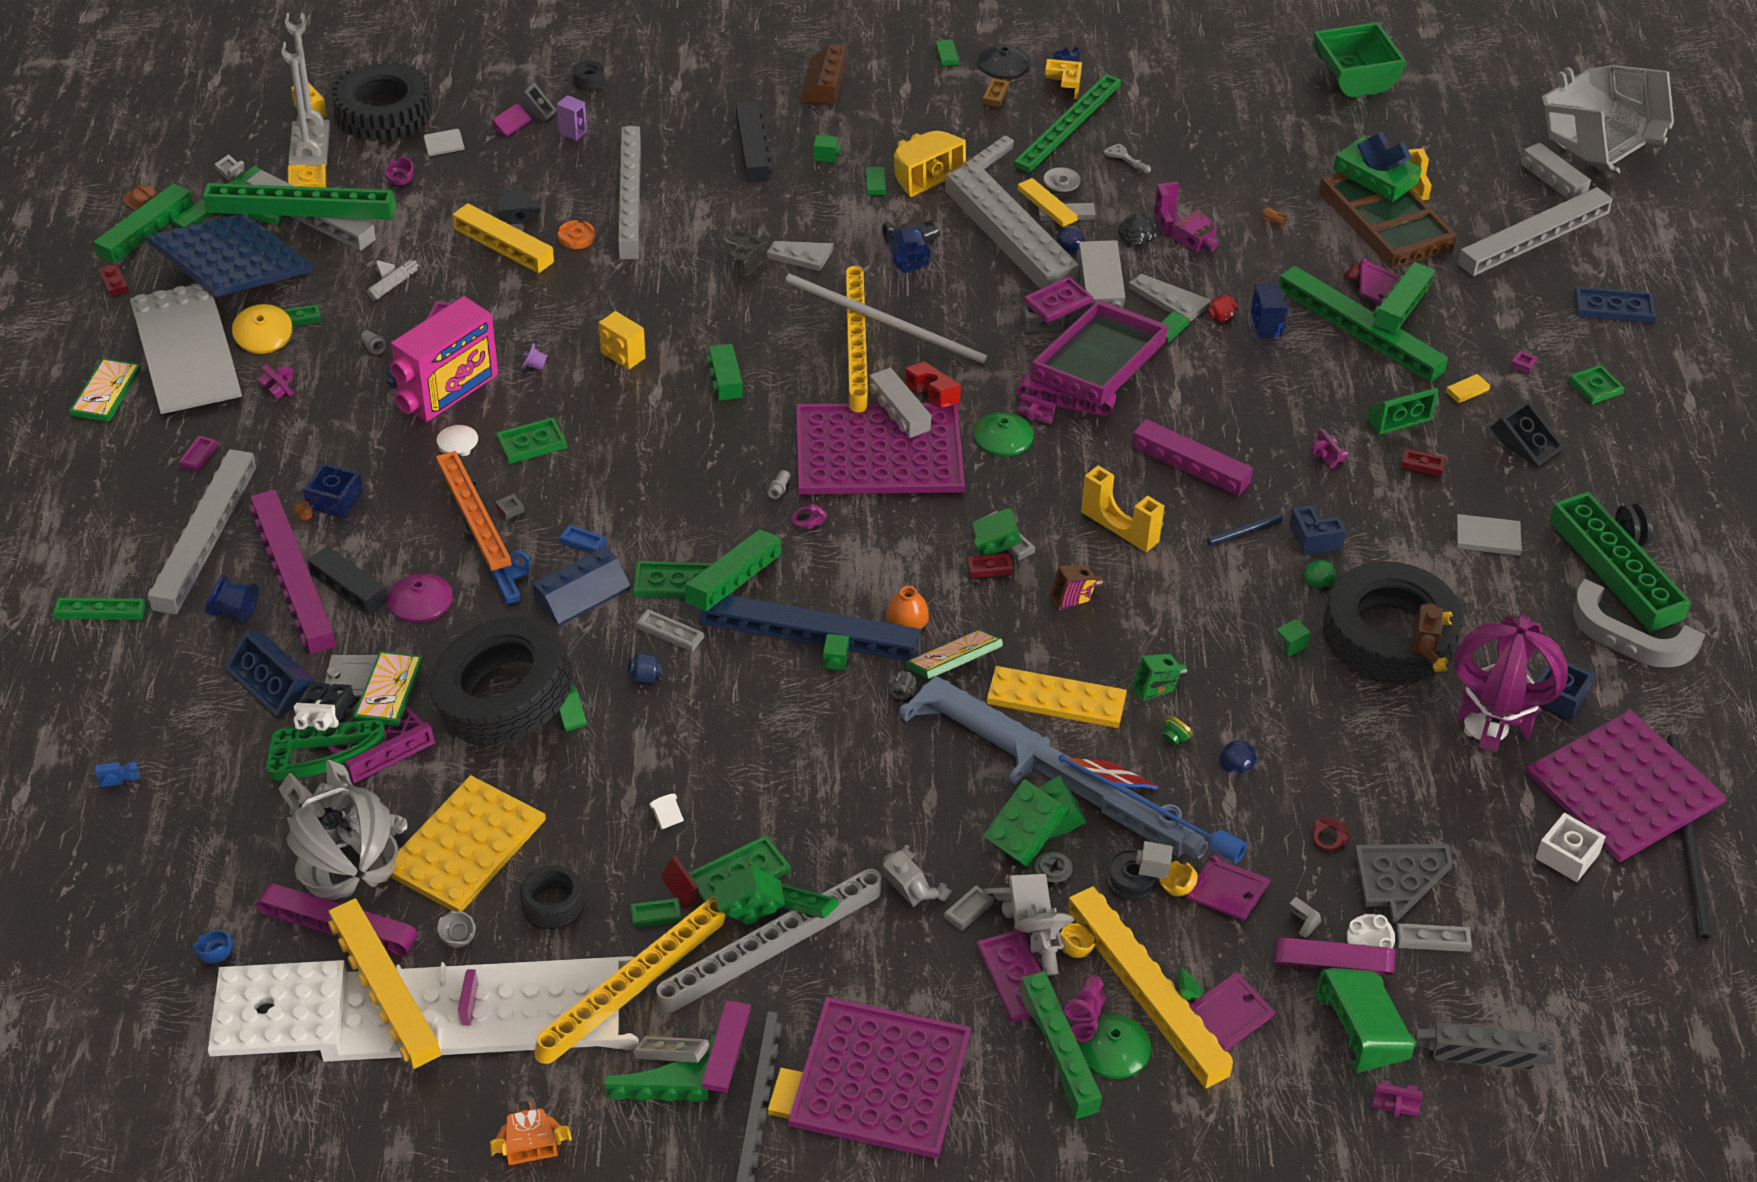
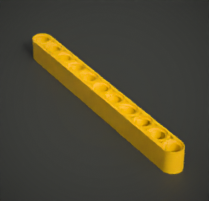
[846,266,868,412]
[534,897,726,1064]

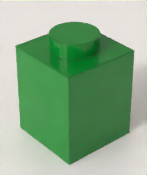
[814,135,841,162]
[823,634,849,670]

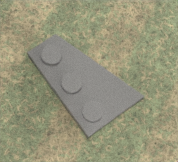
[767,241,834,271]

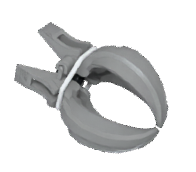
[279,759,398,900]

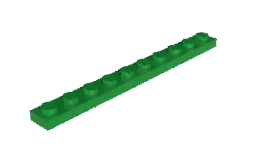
[1014,74,1121,173]

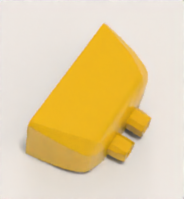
[894,131,966,197]

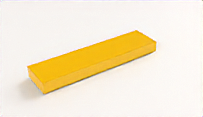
[1017,178,1078,227]

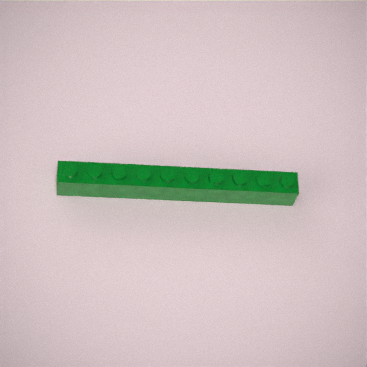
[203,183,397,220]
[1278,266,1448,383]

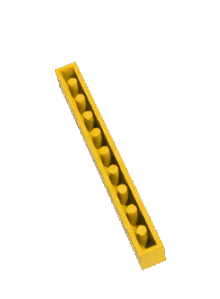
[1067,886,1233,1089]

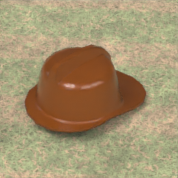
[123,185,157,211]

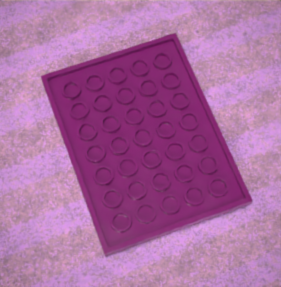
[796,403,965,494]

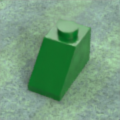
[556,684,587,732]

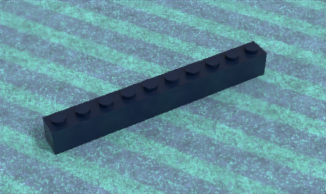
[700,595,920,661]

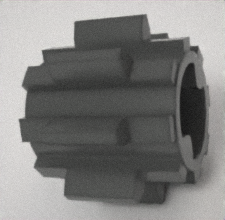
[889,671,917,700]

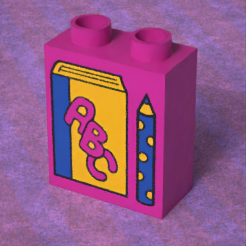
[390,296,498,422]

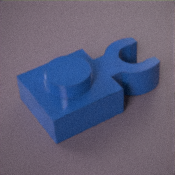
[95,762,139,787]

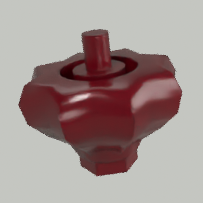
[1344,263,1360,284]

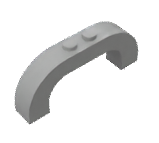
[1573,579,1705,668]

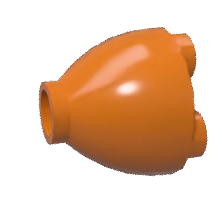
[886,586,929,629]

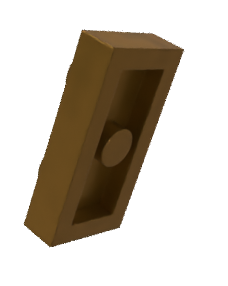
[983,78,1009,107]

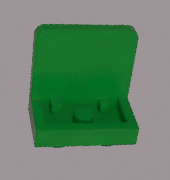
[973,508,1022,556]

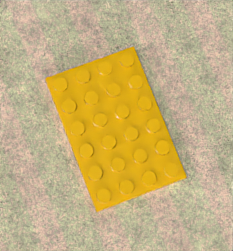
[390,775,546,912]

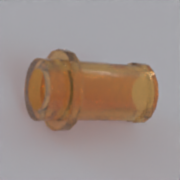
[1262,206,1287,226]

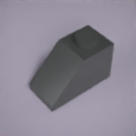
[513,82,557,121]

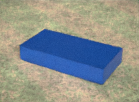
[559,525,607,554]

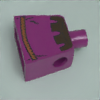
[1171,209,1219,252]

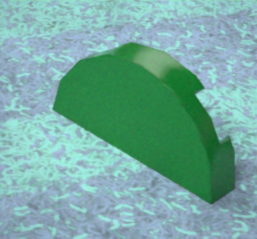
[1176,967,1203,1001]

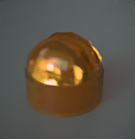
[294,501,313,520]

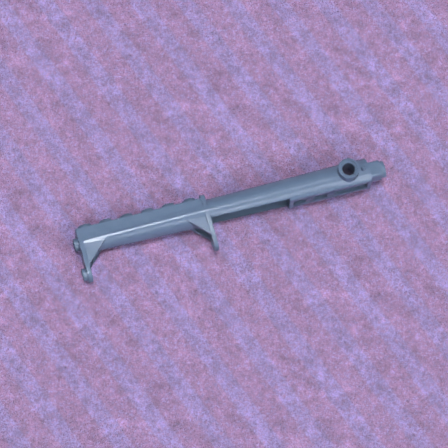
[899,676,1208,858]

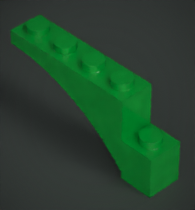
[605,1035,736,1102]

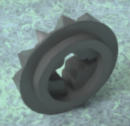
[1035,852,1073,885]

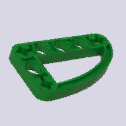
[266,720,386,781]

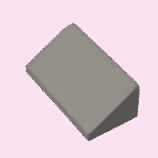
[424,129,465,156]

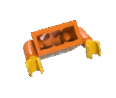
[490,1101,572,1165]

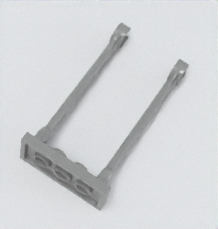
[281,12,330,166]

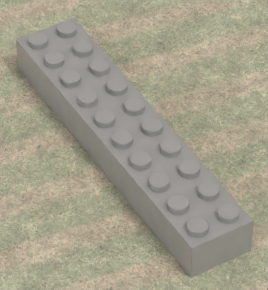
[945,163,1079,289]

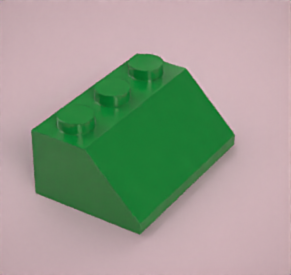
[1367,388,1439,435]

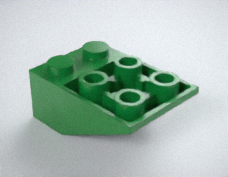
[1000,775,1086,839]

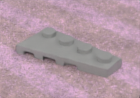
[1129,274,1211,321]

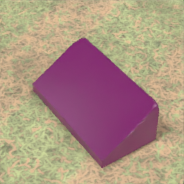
[493,104,532,137]

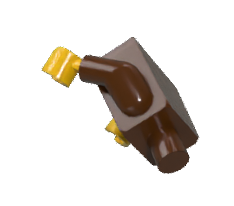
[1411,603,1453,672]

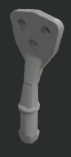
[1104,144,1151,173]

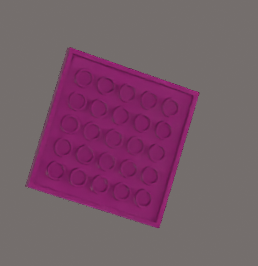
[1526,710,1726,862]
[788,997,971,1159]

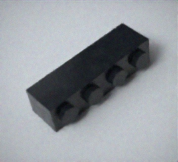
[307,546,387,616]

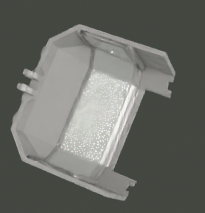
[1542,65,1674,173]

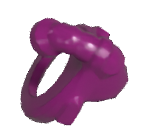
[792,504,827,529]

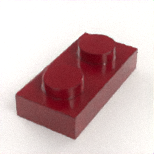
[98,263,129,297]
[1401,449,1446,476]
[967,554,1013,578]

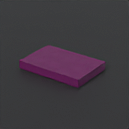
[1023,276,1093,323]

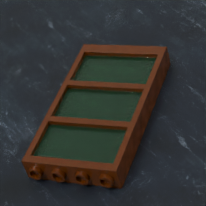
[1319,169,1457,269]

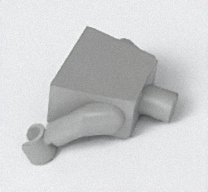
[882,845,952,907]

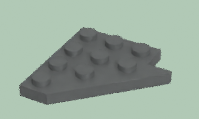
[1354,844,1453,923]

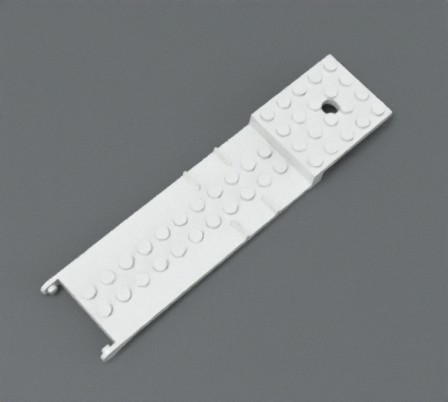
[208,956,639,1062]

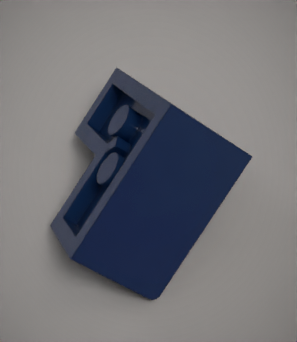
[1357,132,1412,171]
[1289,505,1347,555]

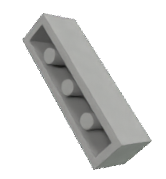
[1521,143,1591,200]
[868,367,931,438]

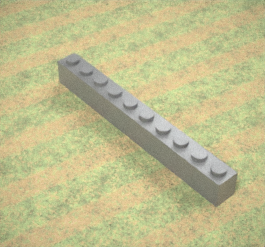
[619,126,641,259]
[1458,187,1613,276]
[148,449,256,615]

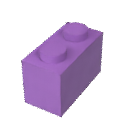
[556,95,587,141]

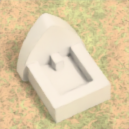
[649,794,684,830]

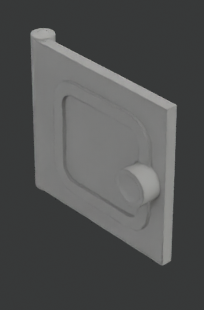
[325,655,378,698]

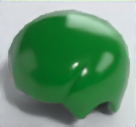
[1304,560,1337,590]

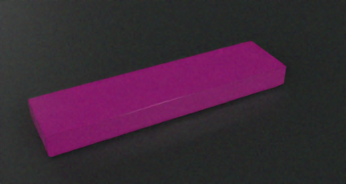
[702,1000,751,1093]

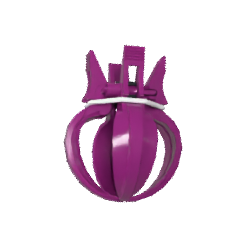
[1454,613,1568,752]

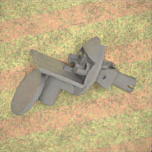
[983,874,1074,976]

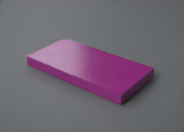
[976,930,1042,1023]

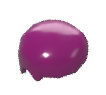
[385,157,413,185]

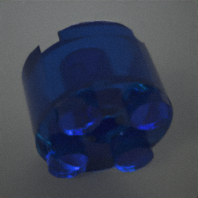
[888,227,930,273]

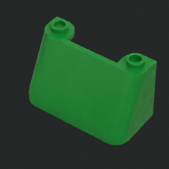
[1315,968,1416,1073]

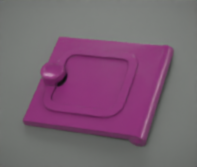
[1360,257,1401,306]
[1184,855,1270,921]
[1188,972,1276,1051]

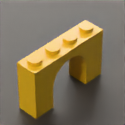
[1081,465,1164,553]

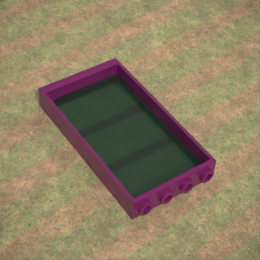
[1030,300,1168,406]

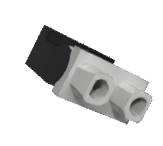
[294,683,356,731]

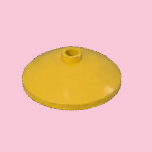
[232,304,292,354]

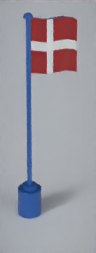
[1059,754,1247,864]

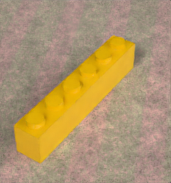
[452,203,554,273]

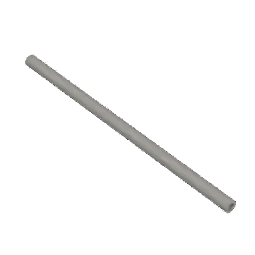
[785,273,987,365]

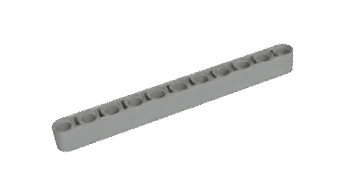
[657,869,881,1013]

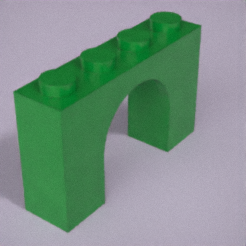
[1333,136,1422,202]

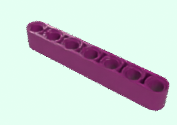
[256,883,418,956]

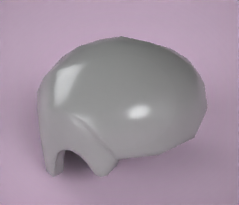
[437,911,476,948]

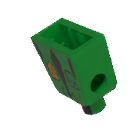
[1132,654,1187,701]

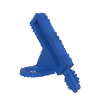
[489,550,530,604]

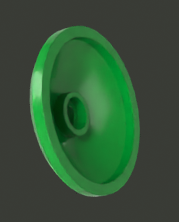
[973,412,1033,457]
[1077,1013,1151,1079]

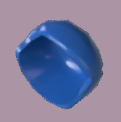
[192,930,233,964]

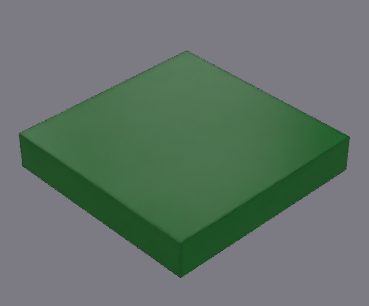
[1568,365,1625,404]

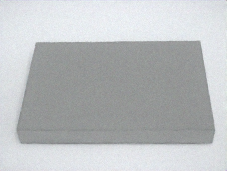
[1456,514,1522,556]

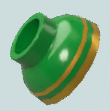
[1162,715,1193,745]

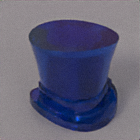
[205,573,259,623]

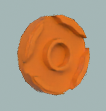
[558,220,595,249]

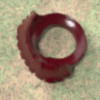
[1312,816,1350,852]

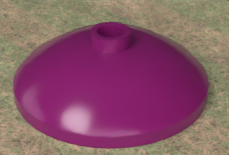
[387,573,453,623]

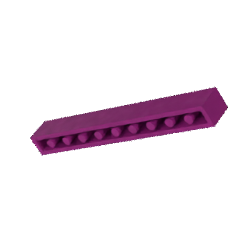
[249,490,336,654]

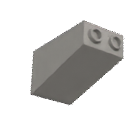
[1076,240,1125,310]

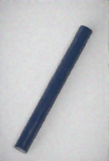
[1207,513,1283,546]

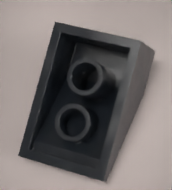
[1490,399,1565,467]

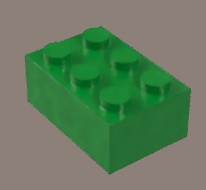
[983,778,1068,868]

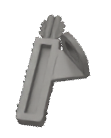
[367,260,419,301]

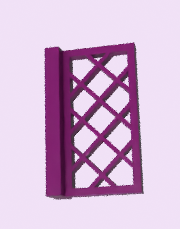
[327,705,435,783]

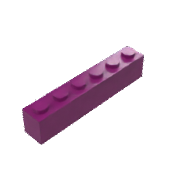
[1132,419,1253,496]

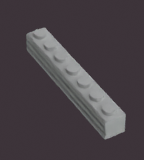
[954,136,1014,171]

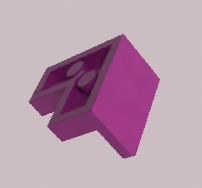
[1153,182,1181,237]

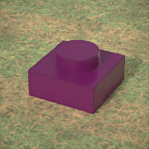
[1511,350,1538,374]

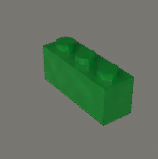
[706,344,743,401]

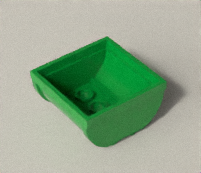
[1313,22,1406,98]

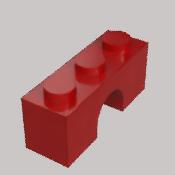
[905,362,961,409]

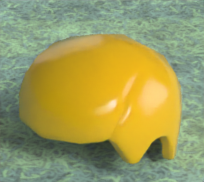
[1159,861,1198,896]
[1060,923,1096,958]

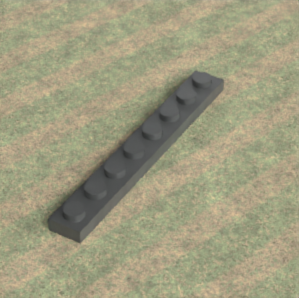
[736,1011,782,1182]

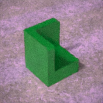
[1277,619,1310,657]

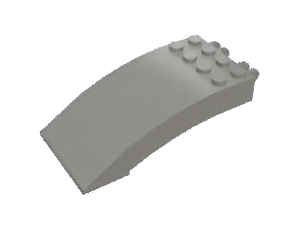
[130,283,242,414]

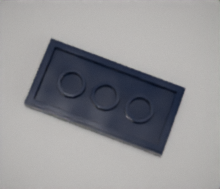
[1574,287,1656,323]

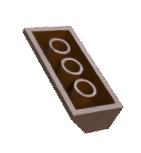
[800,44,846,104]

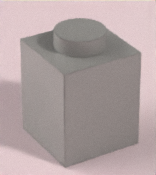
[1136,841,1173,879]

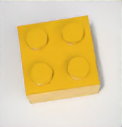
[599,311,646,370]

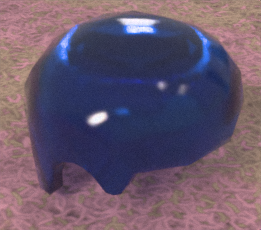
[1053,47,1081,62]
[1056,226,1085,252]
[1219,740,1257,774]

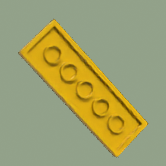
[987,666,1127,728]

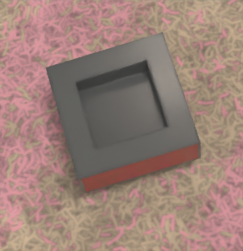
[495,494,525,520]

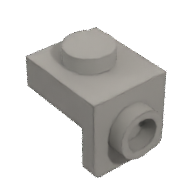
[215,154,244,182]

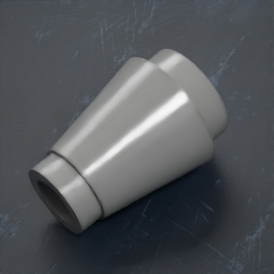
[361,330,386,354]

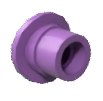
[521,343,548,371]

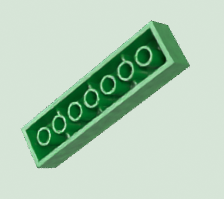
[1549,491,1691,632]

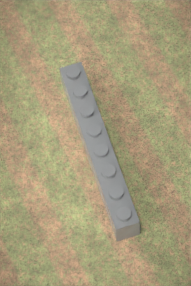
[246,170,376,251]

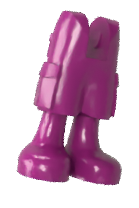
[1064,975,1106,1042]

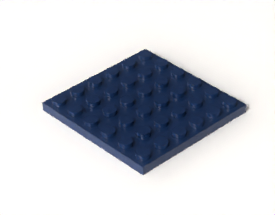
[147,214,313,297]

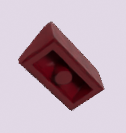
[661,855,699,909]

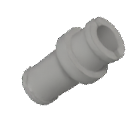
[768,470,791,499]

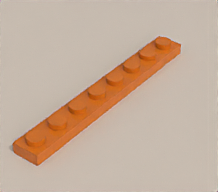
[436,451,512,571]

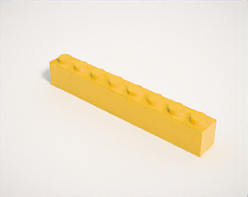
[328,898,442,1069]

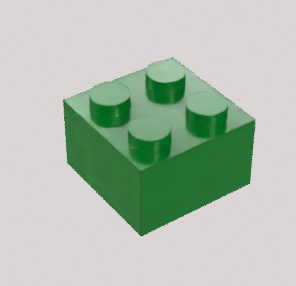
[714,865,785,925]

